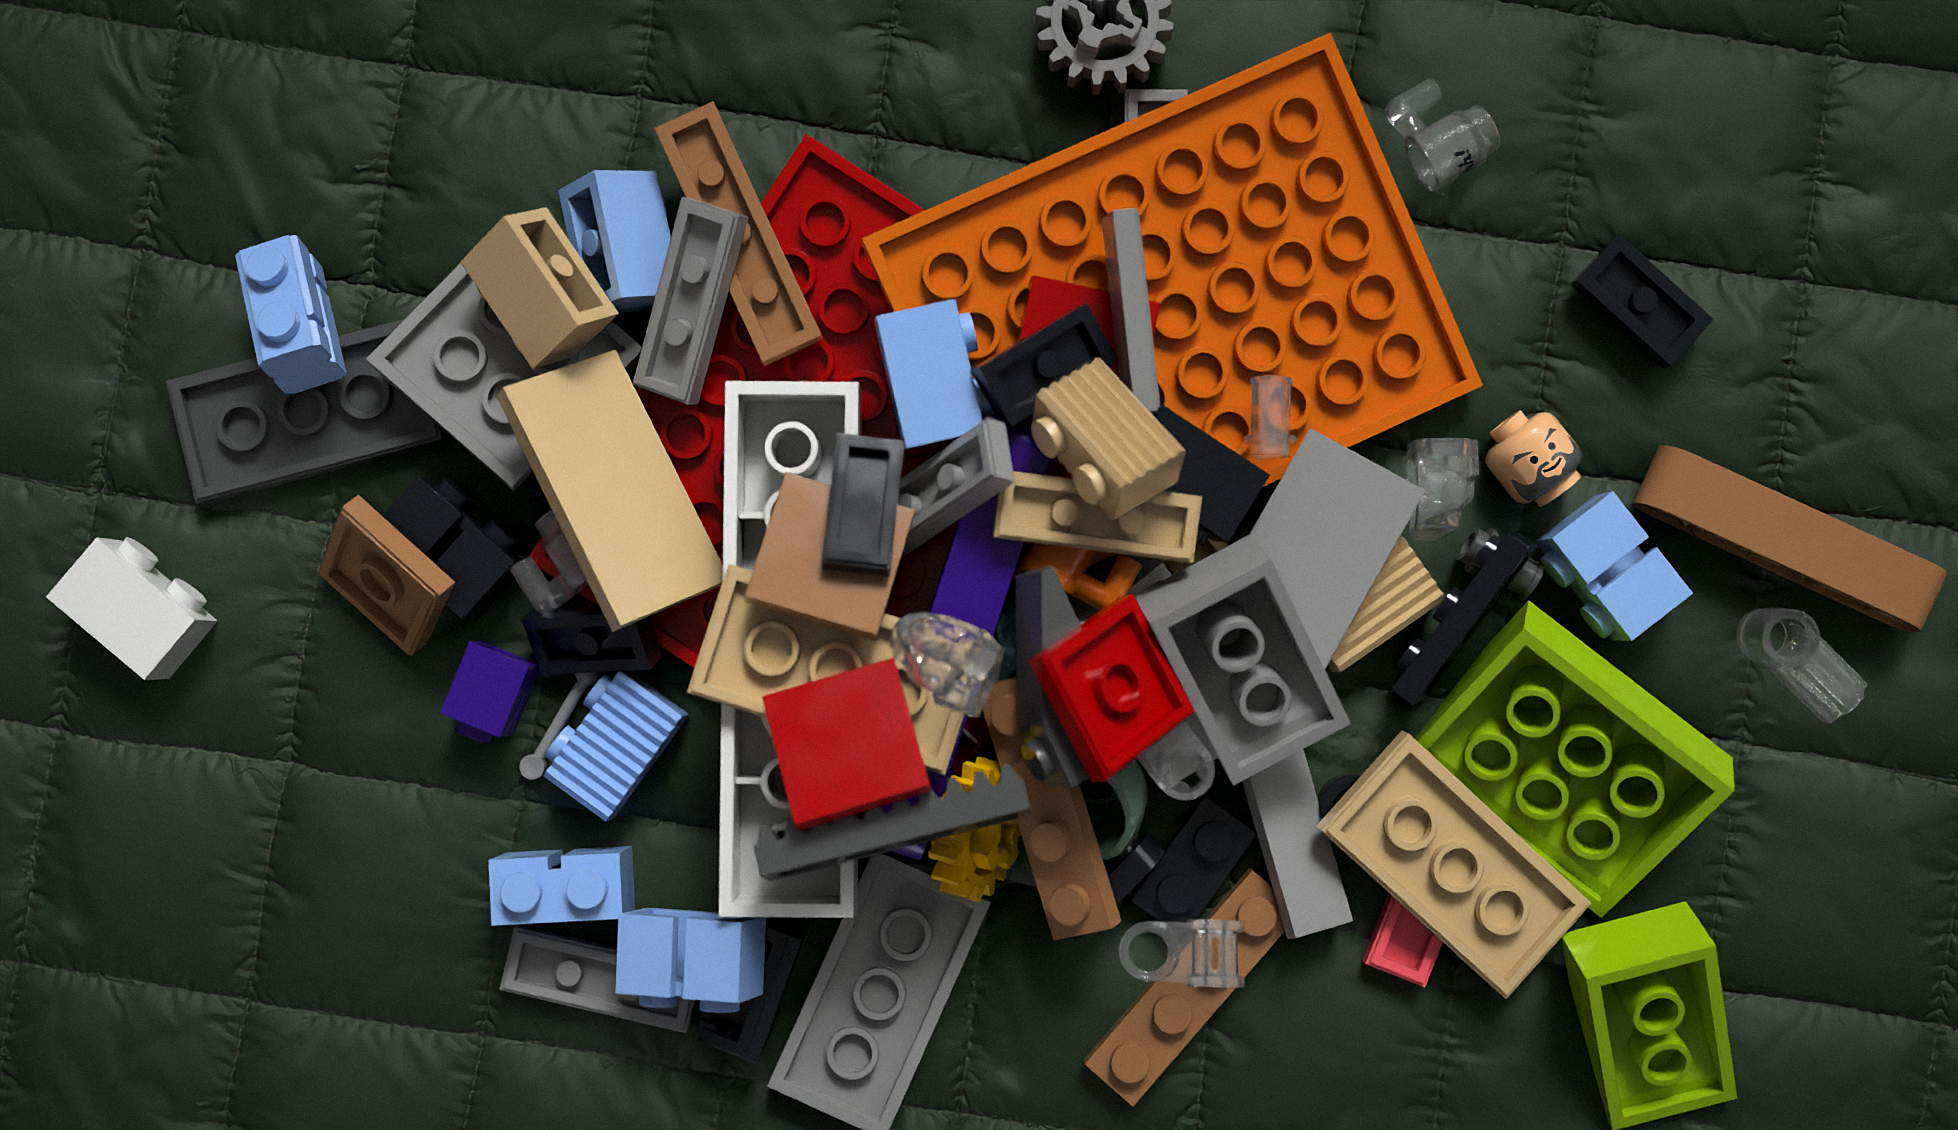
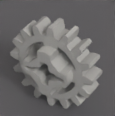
[1036,0,1174,95]

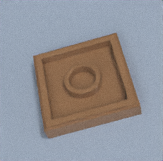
[745,472,915,641]
[319,495,455,656]

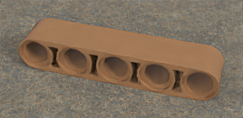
[1632,445,1947,633]

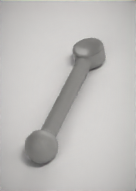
[519,672,600,780]

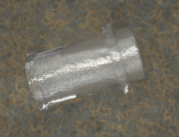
[1244,375,1297,459]

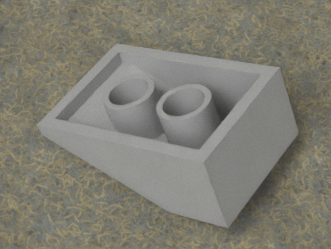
[1134,535,1351,785]

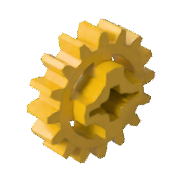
[928,757,1021,902]

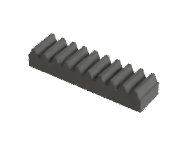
[754,764,1032,881]

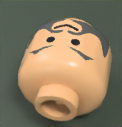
[1485,410,1583,507]

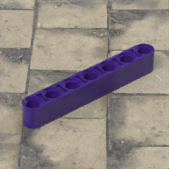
[863,413,1050,860]

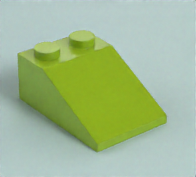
[1561,901,1737,1130]

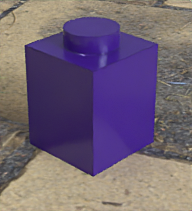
[440,641,540,744]

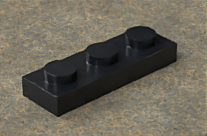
[1392,531,1539,705]

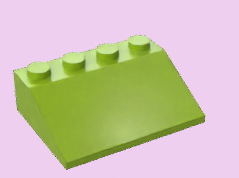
[1414,600,1735,918]

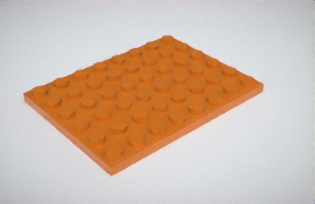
[861,32,1483,587]

